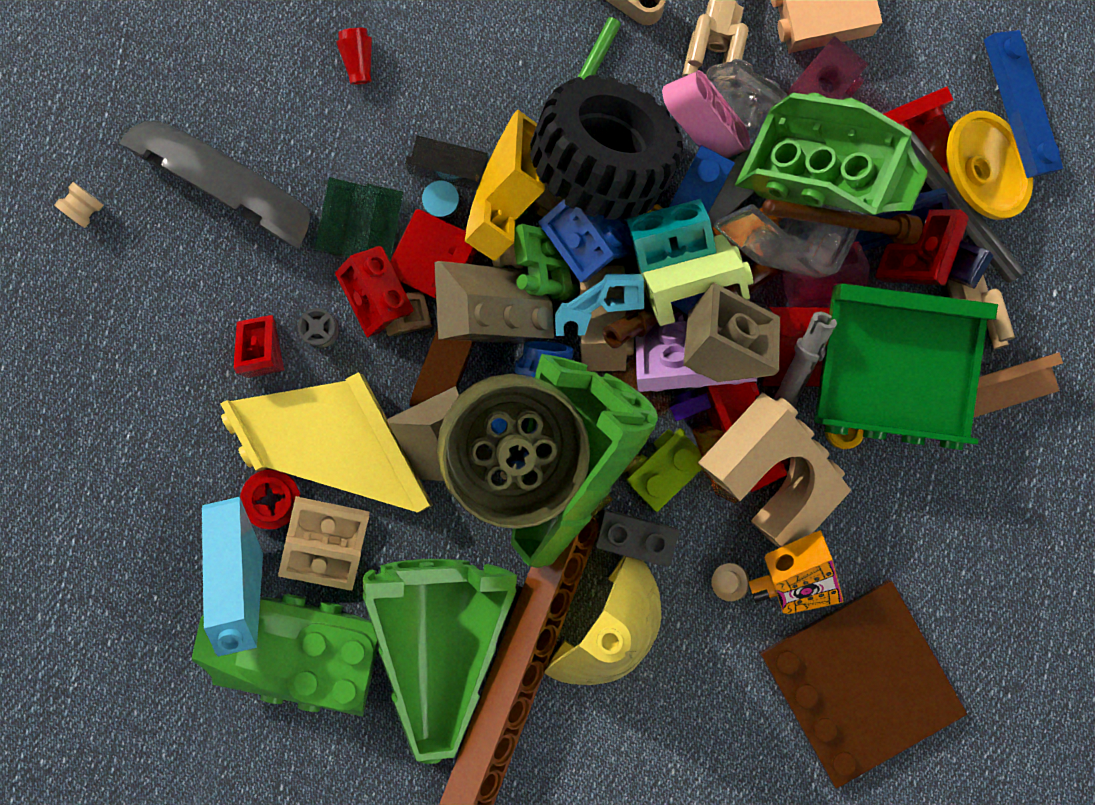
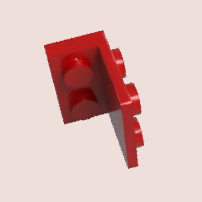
[883,86,954,183]
[390,209,478,299]

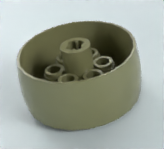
[437,374,590,529]

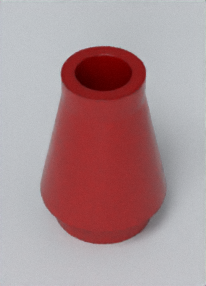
[336,27,372,85]

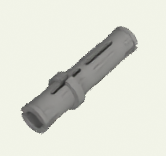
[773,312,837,408]

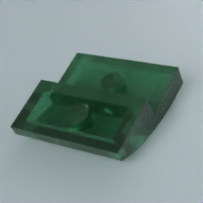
[313,177,404,261]

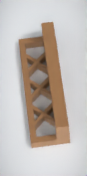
[973,352,1063,418]

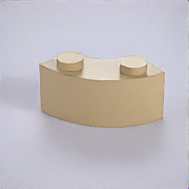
[580,265,634,371]

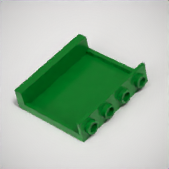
[814,284,998,450]

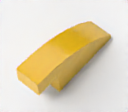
[465,110,545,262]

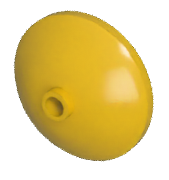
[946,111,1033,220]

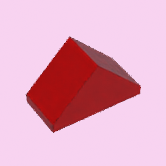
[233,315,285,378]

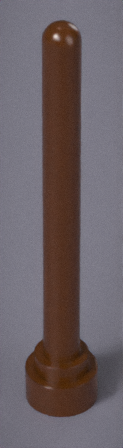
[762,199,923,246]

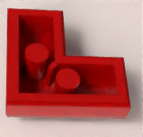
[875,209,969,286]

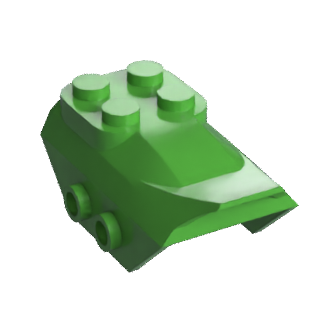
[735,92,928,215]
[192,594,379,717]

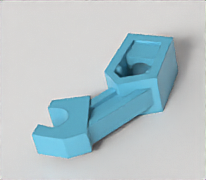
[555,274,644,336]

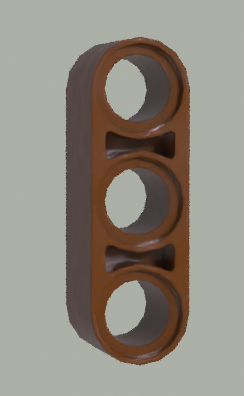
[409,328,476,407]

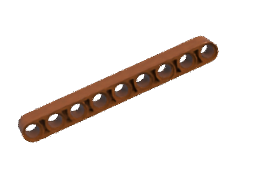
[439,517,598,805]

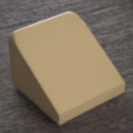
[386,292,432,336]

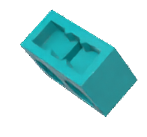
[627,199,717,273]

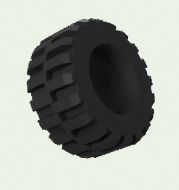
[530,75,683,220]

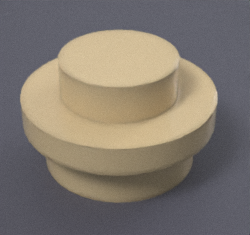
[712,563,749,601]

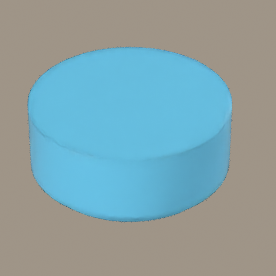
[422,180,460,219]

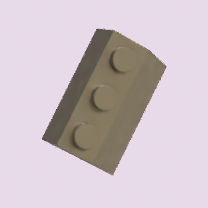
[434,261,554,344]

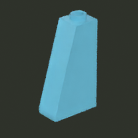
[202,497,263,657]

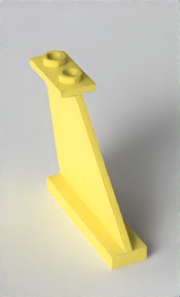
[221,372,433,513]

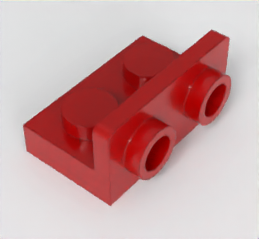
[335,246,414,338]

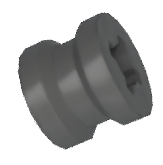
[297,308,340,349]

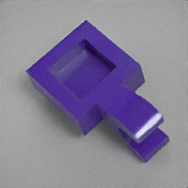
[669,390,712,423]

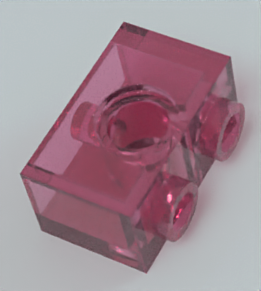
[782,36,869,100]

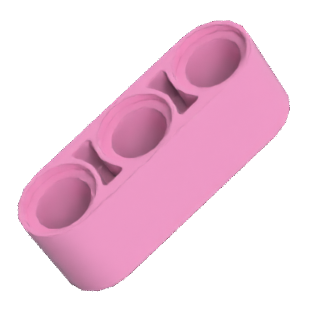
[662,70,751,158]

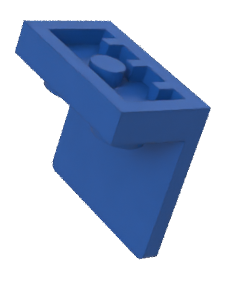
[538,199,636,283]

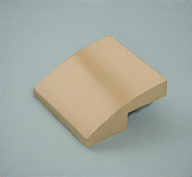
[278,496,370,591]

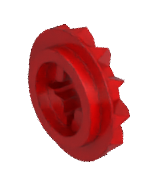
[240,469,301,529]

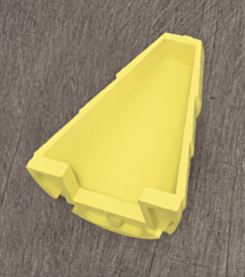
[544,556,661,685]

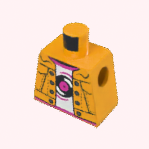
[748,530,844,614]

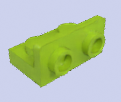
[625,428,705,513]

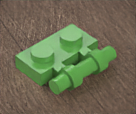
[514,224,579,300]

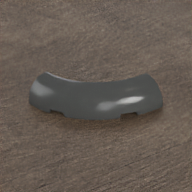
[119,121,310,249]

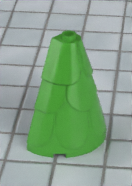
[511,354,658,568]
[363,559,517,764]

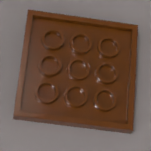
[759,580,968,789]

